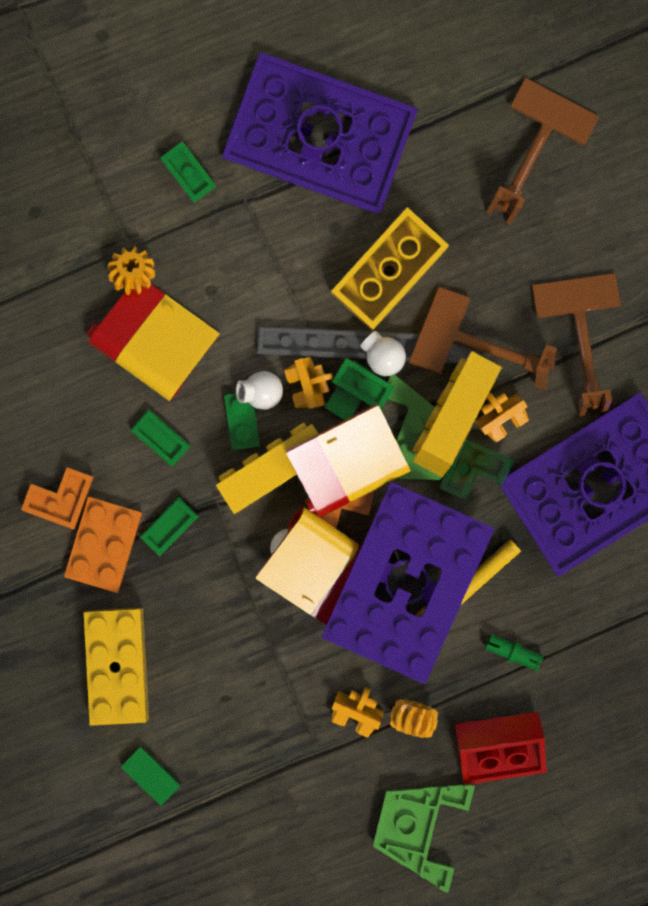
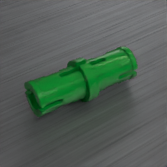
[485,633,544,671]

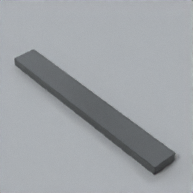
[257,326,482,364]

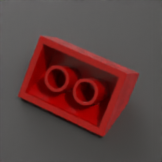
[455,712,547,784]

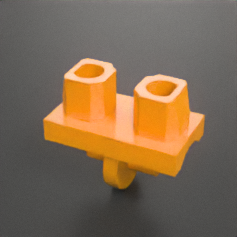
[284,357,334,409]
[475,393,529,442]
[331,687,384,737]

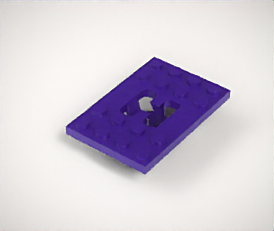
[222,52,418,215]
[499,392,648,577]
[321,482,495,684]

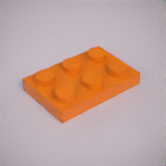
[64,496,143,593]

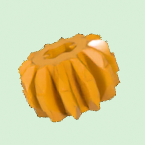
[107,246,155,295]
[390,699,438,738]

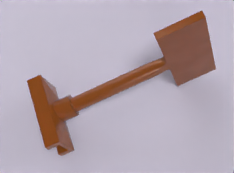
[486,78,600,225]
[532,273,621,417]
[409,287,557,390]

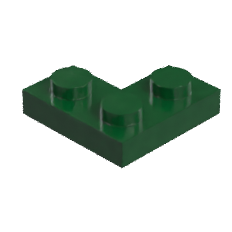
[439,439,514,501]

